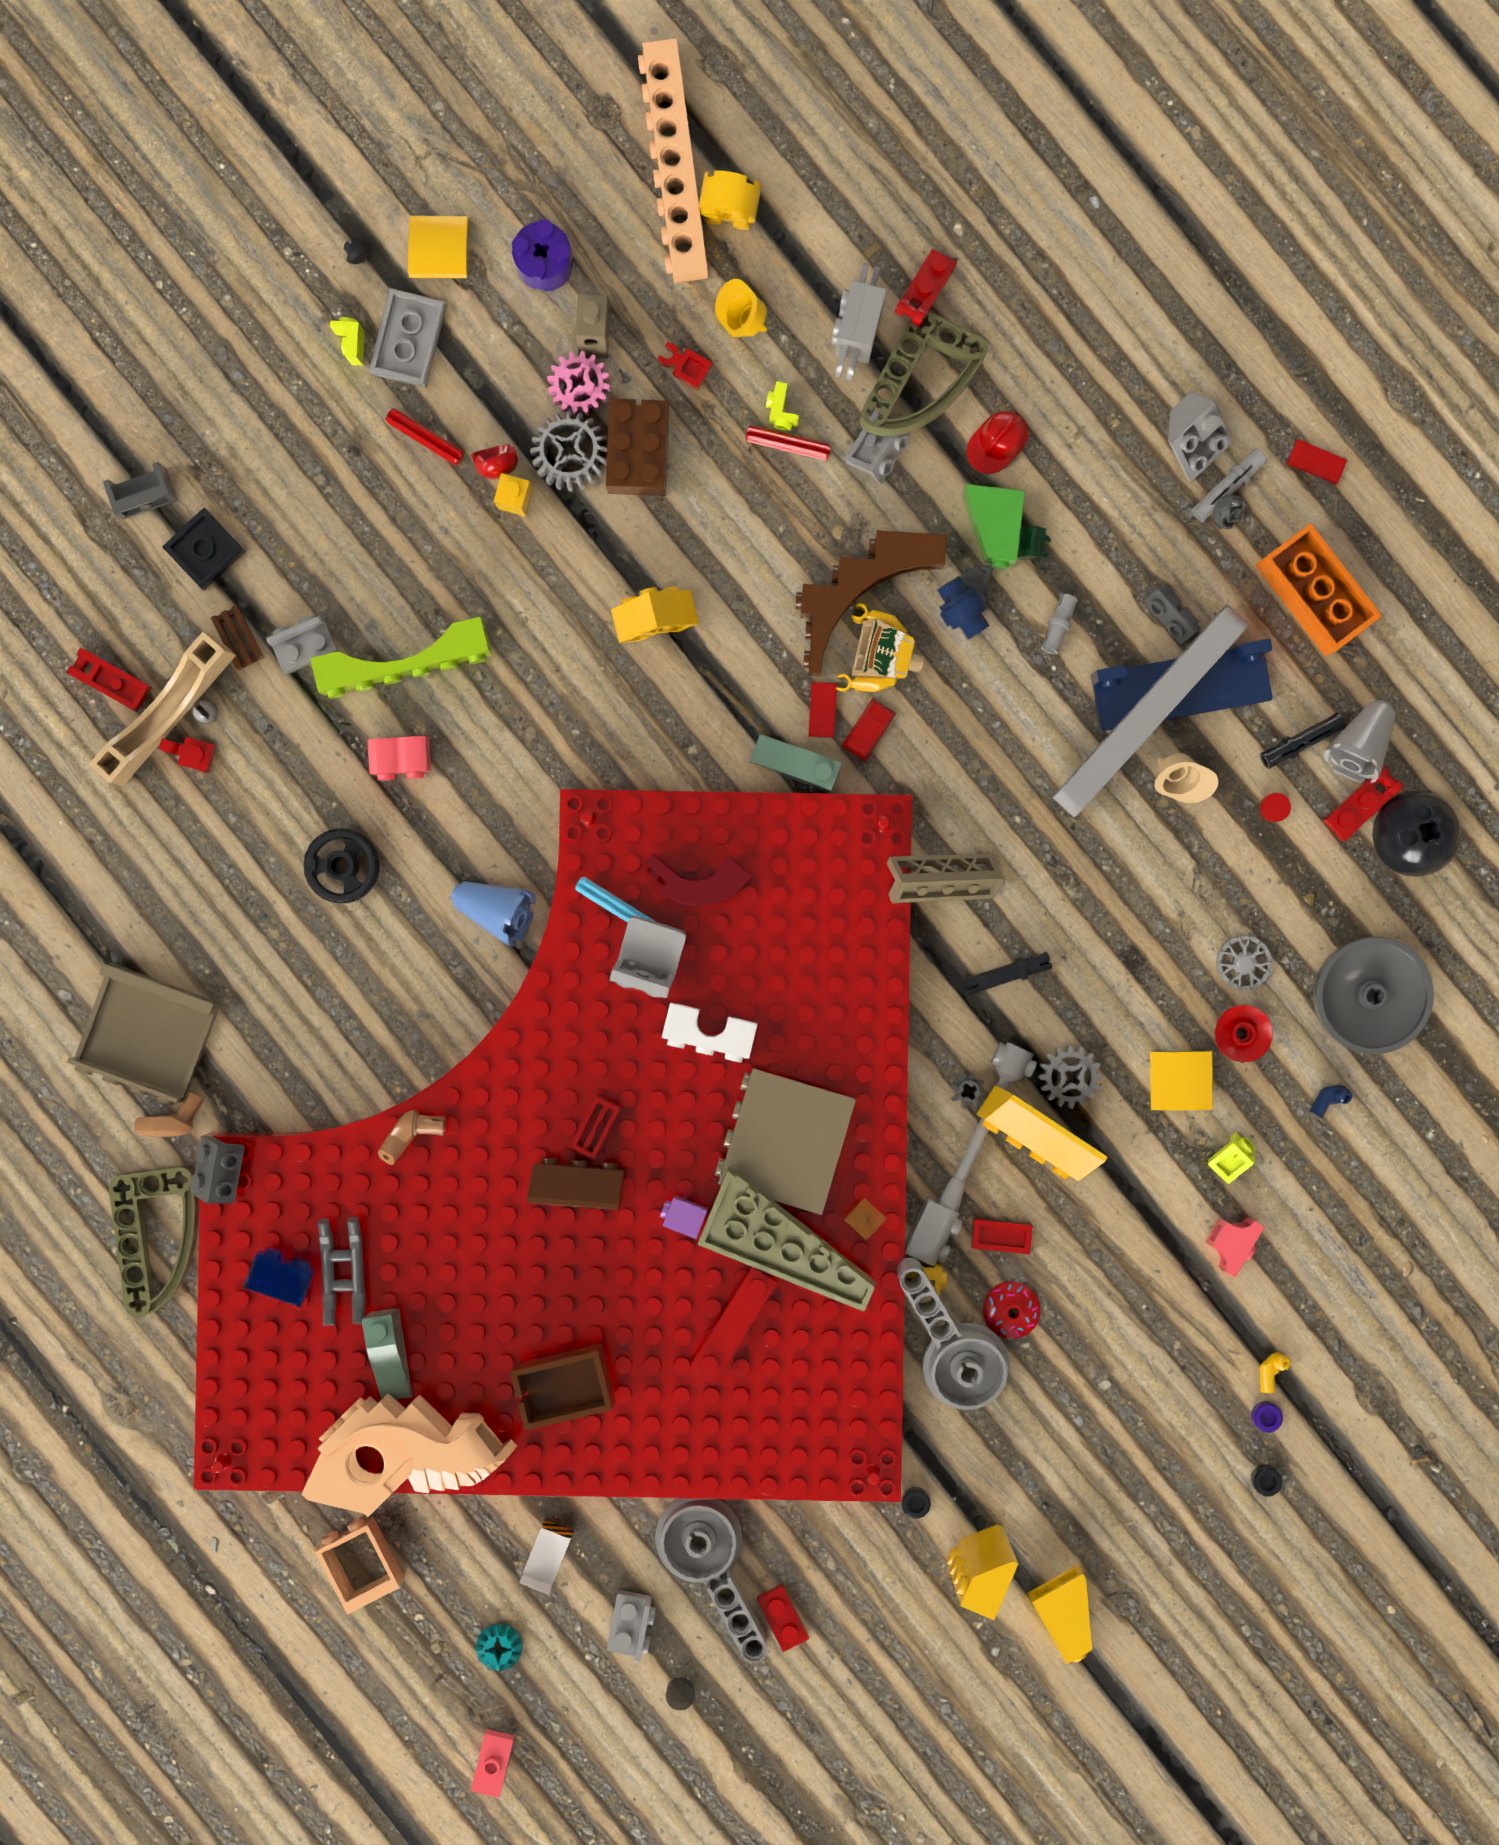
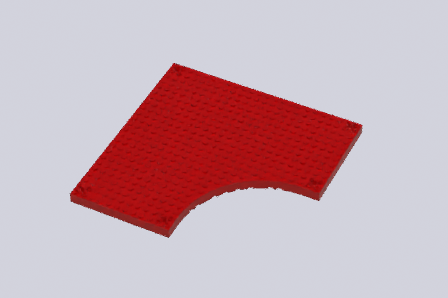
[194,789,912,1502]

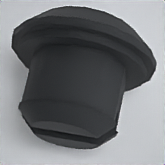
[344,237,370,264]

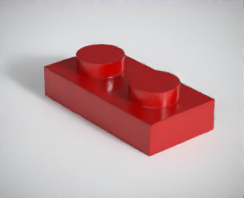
[757,1583,809,1652]

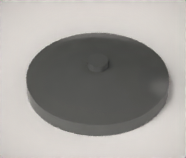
[1313,937,1434,1054]

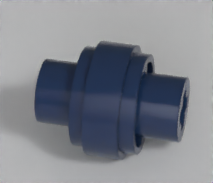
[937,576,990,640]

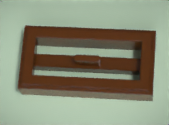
[211,605,265,670]

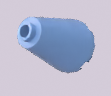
[451,881,536,947]

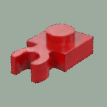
[658,342,712,391]

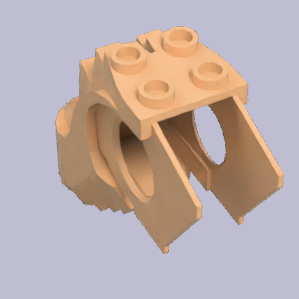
[302,1393,517,1517]

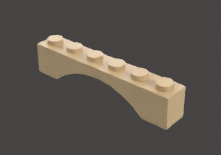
[89,631,236,786]

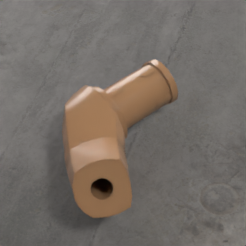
[134,1091,204,1137]
[378,1110,446,1165]

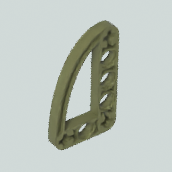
[859,311,988,436]
[109,1166,199,1317]

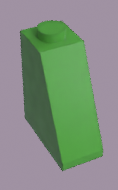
[963,484,1025,569]

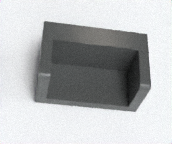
[103,462,178,520]

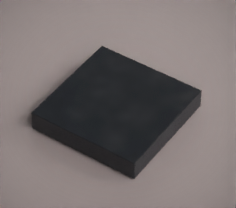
[162,508,246,590]

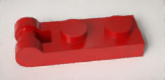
[894,248,957,327]
[66,647,152,712]
[1322,764,1404,841]

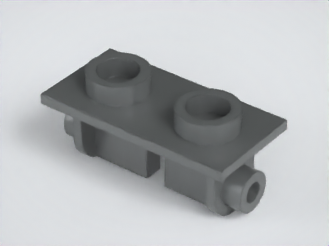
[1144,584,1201,645]

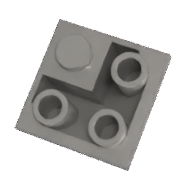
[1168,391,1233,482]

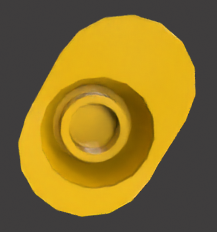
[715,279,768,338]

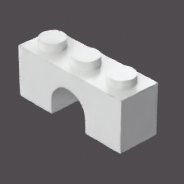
[662,1002,757,1063]

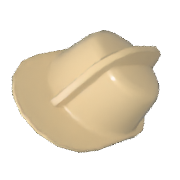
[1154,753,1218,803]

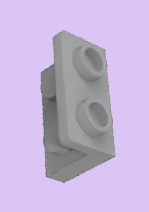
[844,410,911,484]
[266,615,339,675]
[606,1590,656,1663]

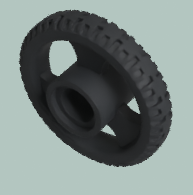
[303,828,380,904]

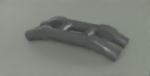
[317,1216,366,1326]

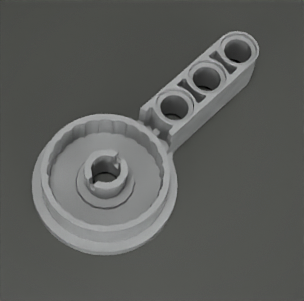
[896,1258,1010,1410]
[655,1498,767,1663]

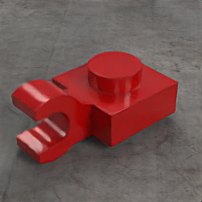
[159,737,216,773]

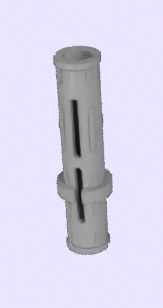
[1190,448,1267,523]

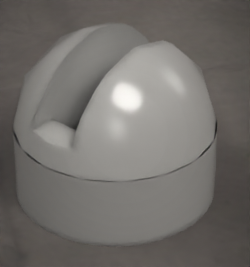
[193,700,218,724]

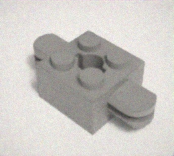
[831,263,887,381]

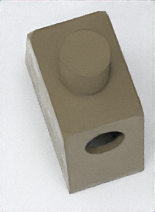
[576,295,611,359]

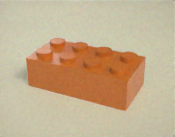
[1255,523,1382,657]

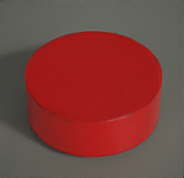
[1259,793,1291,822]

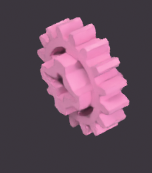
[547,351,611,417]

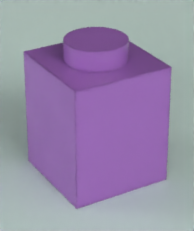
[660,1195,708,1239]

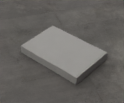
[369,288,447,388]

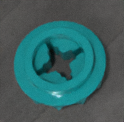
[475,1623,522,1673]

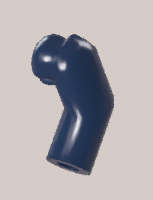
[1309,1085,1352,1118]

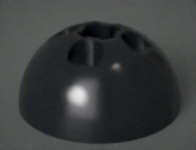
[1372,791,1461,877]

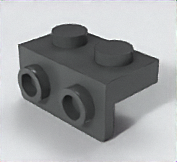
[190,1136,245,1204]

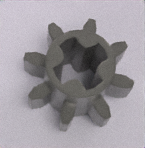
[949,1072,986,1109]

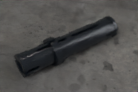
[1260,712,1346,769]
[963,951,1053,996]

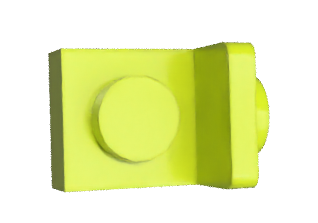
[330,317,365,366]
[1208,1132,1256,1184]

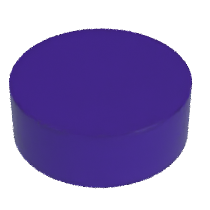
[1251,1401,1283,1433]

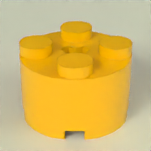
[698,171,762,230]

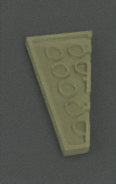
[697,1166,876,1311]

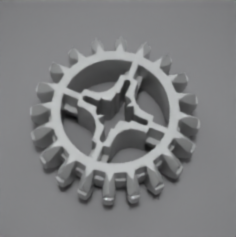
[530,411,608,492]

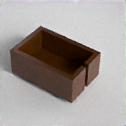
[606,398,669,496]
[510,1343,616,1431]

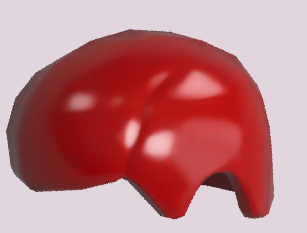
[471,444,518,480]

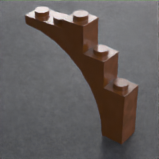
[795,530,947,677]

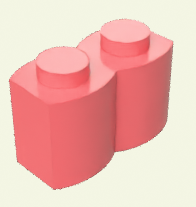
[367,736,431,781]

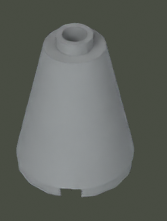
[1324,700,1396,783]

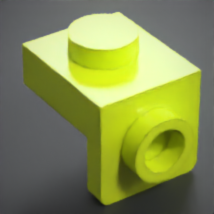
[766,381,799,431]

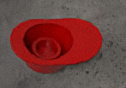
[966,411,1029,474]

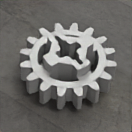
[1038,1045,1103,1109]

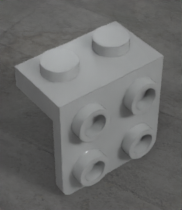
[610,916,687,998]

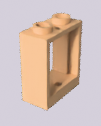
[315,1516,405,1615]

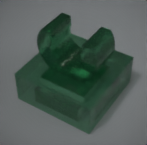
[1017,526,1051,560]

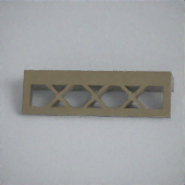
[887,853,1005,903]

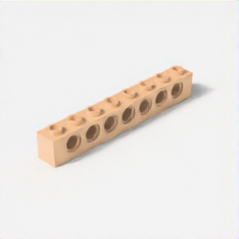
[638,38,708,283]

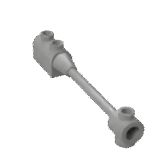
[905,1042,1037,1266]

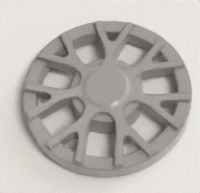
[1216,936,1272,990]

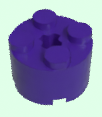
[512,220,573,291]

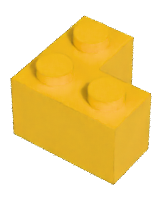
[611,586,699,643]

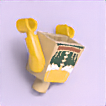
[836,603,924,693]

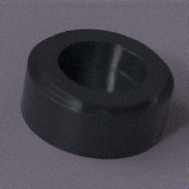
[1251,1465,1282,1497]
[901,1487,931,1519]

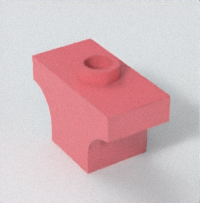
[1205,1217,1264,1278]
[471,1729,515,1798]

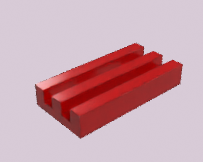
[568,1094,623,1161]

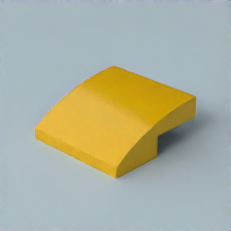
[408,216,469,278]
[1150,1051,1214,1110]

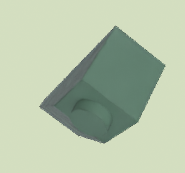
[749,734,842,793]
[362,1308,413,1399]

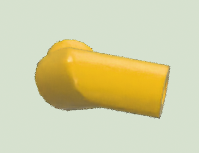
[1259,1352,1290,1393]

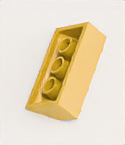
[976,1085,1107,1181]
[946,1524,1019,1620]

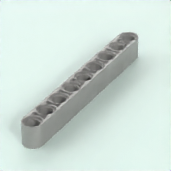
[1052,605,1249,817]

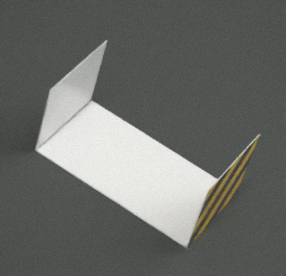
[519,1519,574,1595]

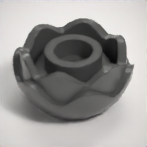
[1213,495,1247,529]

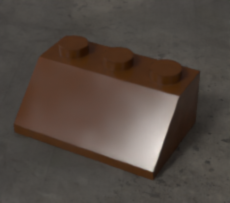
[527,1157,625,1210]

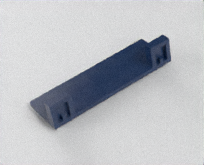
[1091,639,1273,731]

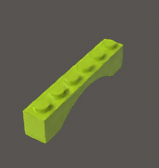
[310,617,493,699]

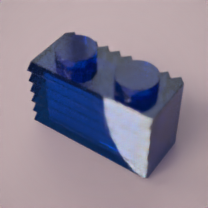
[244,1247,316,1307]

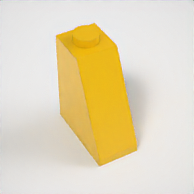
[1028,1565,1092,1664]

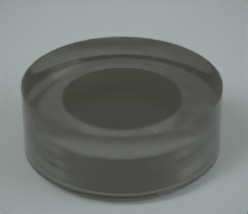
[665,1677,695,1710]

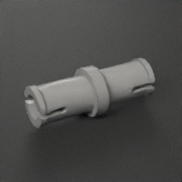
[1041,594,1078,655]

